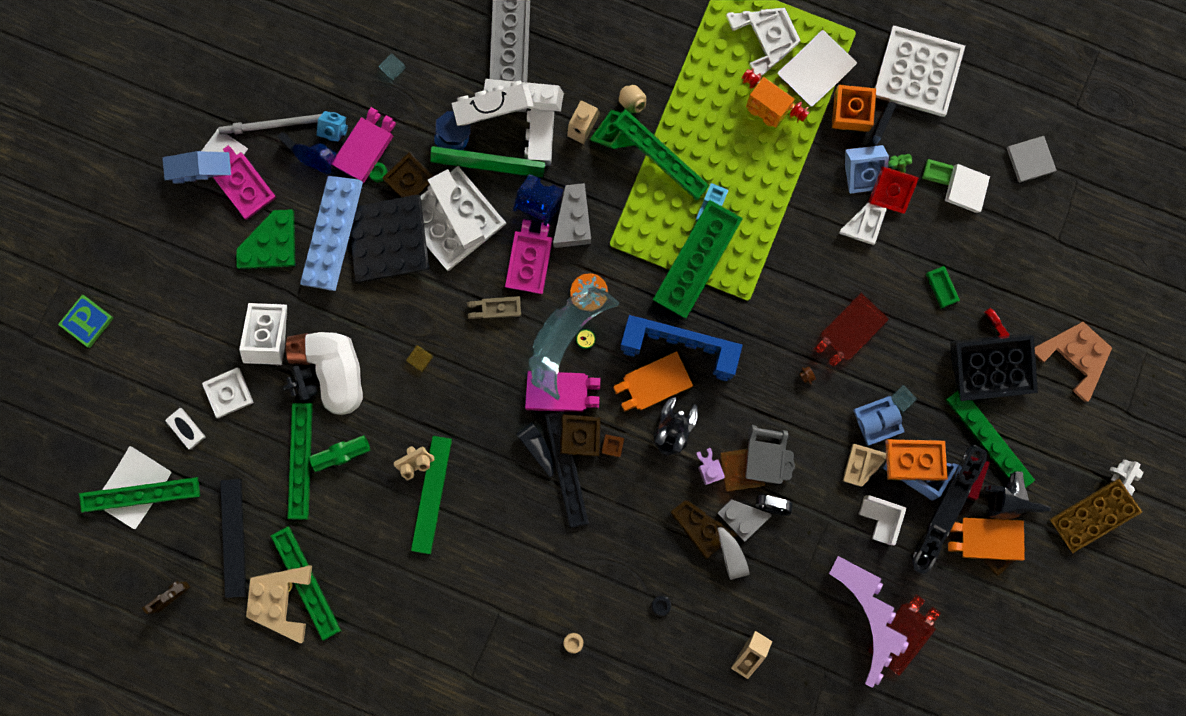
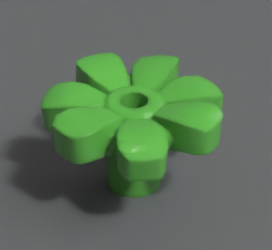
[888,154,912,173]

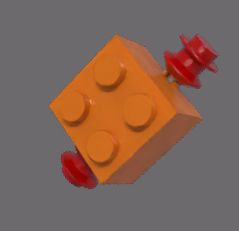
[741,68,809,128]

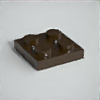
[382,152,434,198]
[560,414,601,457]

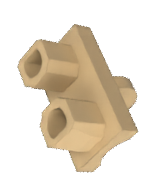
[394,446,434,480]

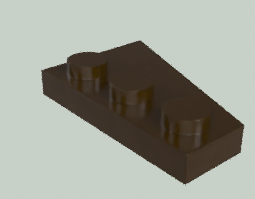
[670,500,737,559]

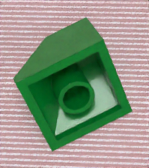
[590,110,634,149]

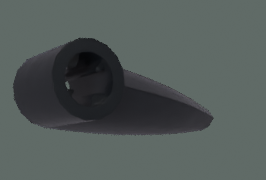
[516,422,554,477]

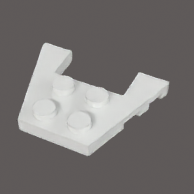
[726,8,801,77]

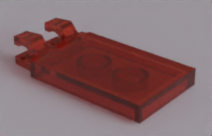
[814,293,889,367]
[867,594,941,676]

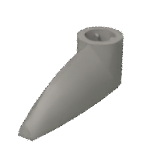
[717,527,749,580]

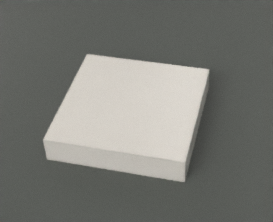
[945,164,990,213]
[202,367,254,418]

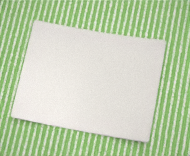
[777,30,857,106]
[102,446,171,529]

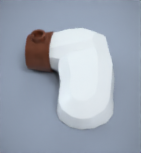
[286,332,363,415]

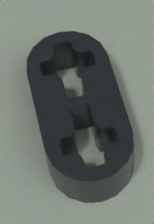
[755,495,793,516]

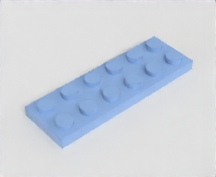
[300,176,363,291]

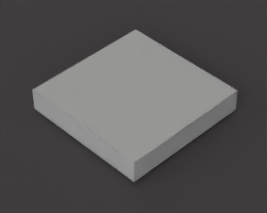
[1007,136,1057,183]

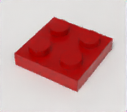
[868,166,919,214]

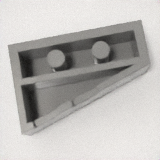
[553,183,591,248]

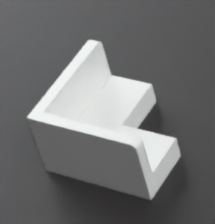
[859,495,906,545]

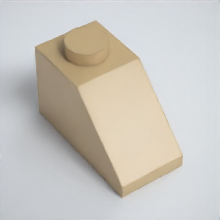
[731,631,772,679]

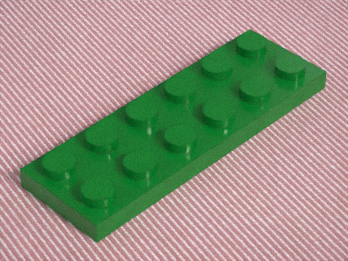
[653,200,743,318]

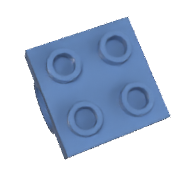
[853,396,904,446]

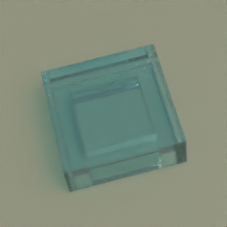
[379,53,406,80]
[891,385,917,412]

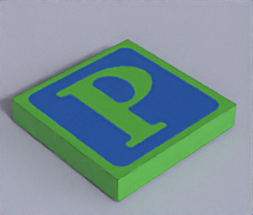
[58,295,114,348]

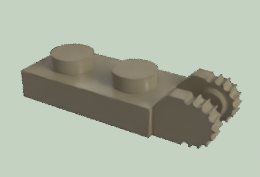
[467,296,521,319]

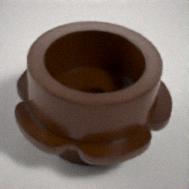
[799,366,816,384]

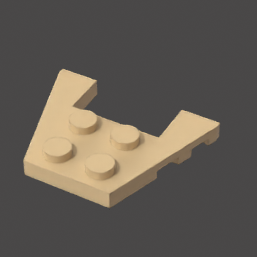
[246,565,312,643]

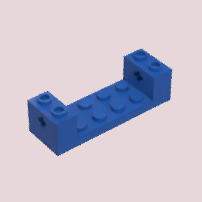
[620,315,742,381]

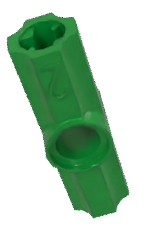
[309,435,370,472]

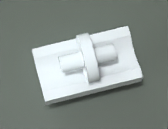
[1109,459,1143,496]

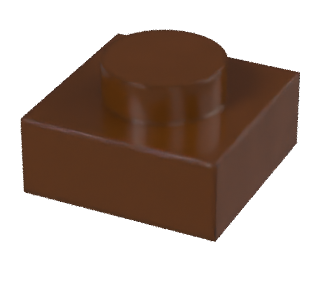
[602,434,624,457]

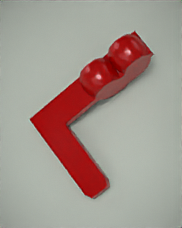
[984,308,1009,337]

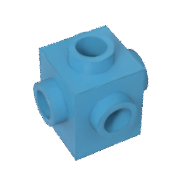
[317,111,348,142]

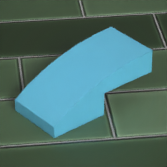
[695,183,729,221]

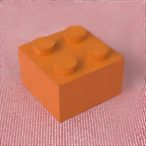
[832,85,876,132]

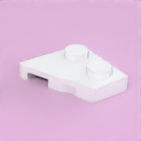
[839,203,886,245]

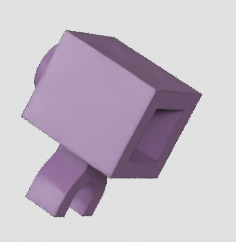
[696,448,725,485]

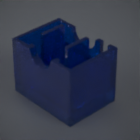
[513,174,564,226]

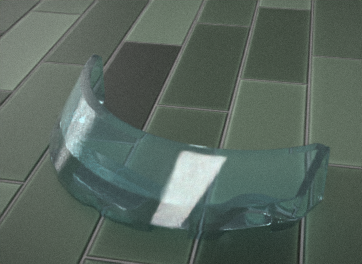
[529,287,619,400]

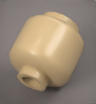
[619,85,646,113]

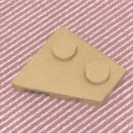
[842,444,886,487]

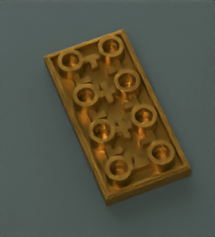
[1050,478,1143,553]

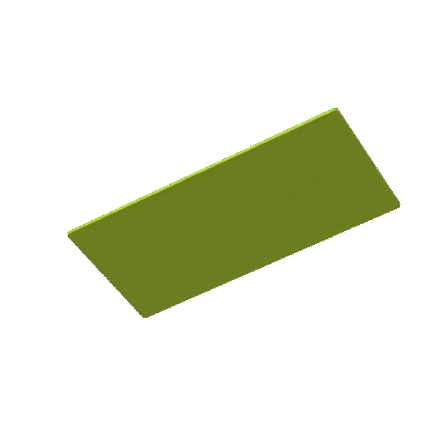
[610,0,856,301]

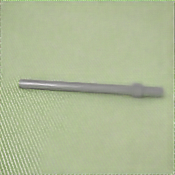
[218,114,322,135]

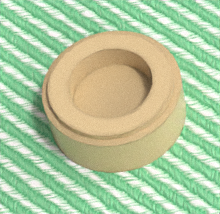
[564,633,583,653]

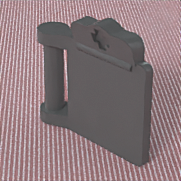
[745,425,795,484]

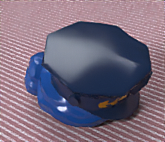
[434,111,471,150]

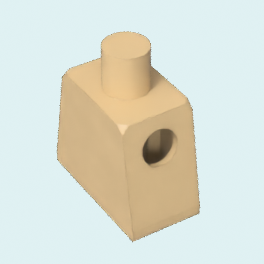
[567,101,600,144]

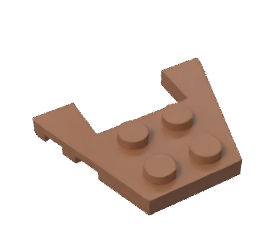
[1035,322,1112,402]

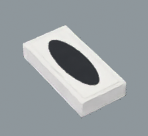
[165,408,206,450]

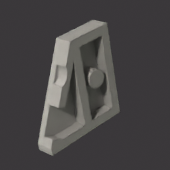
[717,500,772,542]

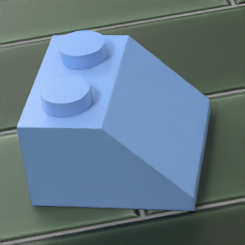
[845,145,889,194]

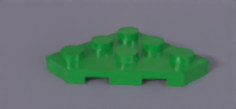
[237,209,295,269]

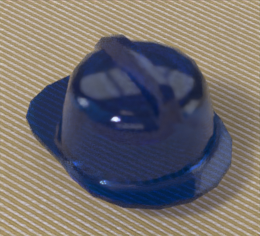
[293,143,337,174]

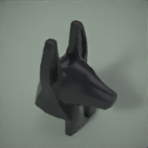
[654,396,698,455]
[983,471,1051,520]

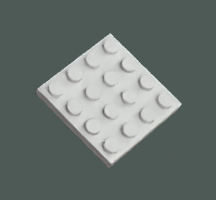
[875,25,965,117]
[421,166,506,271]

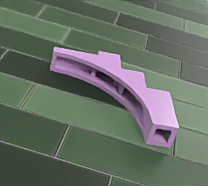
[829,556,909,688]

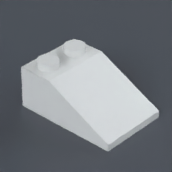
[240,303,287,365]

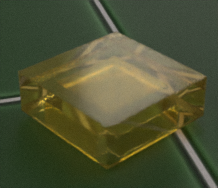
[406,345,433,372]

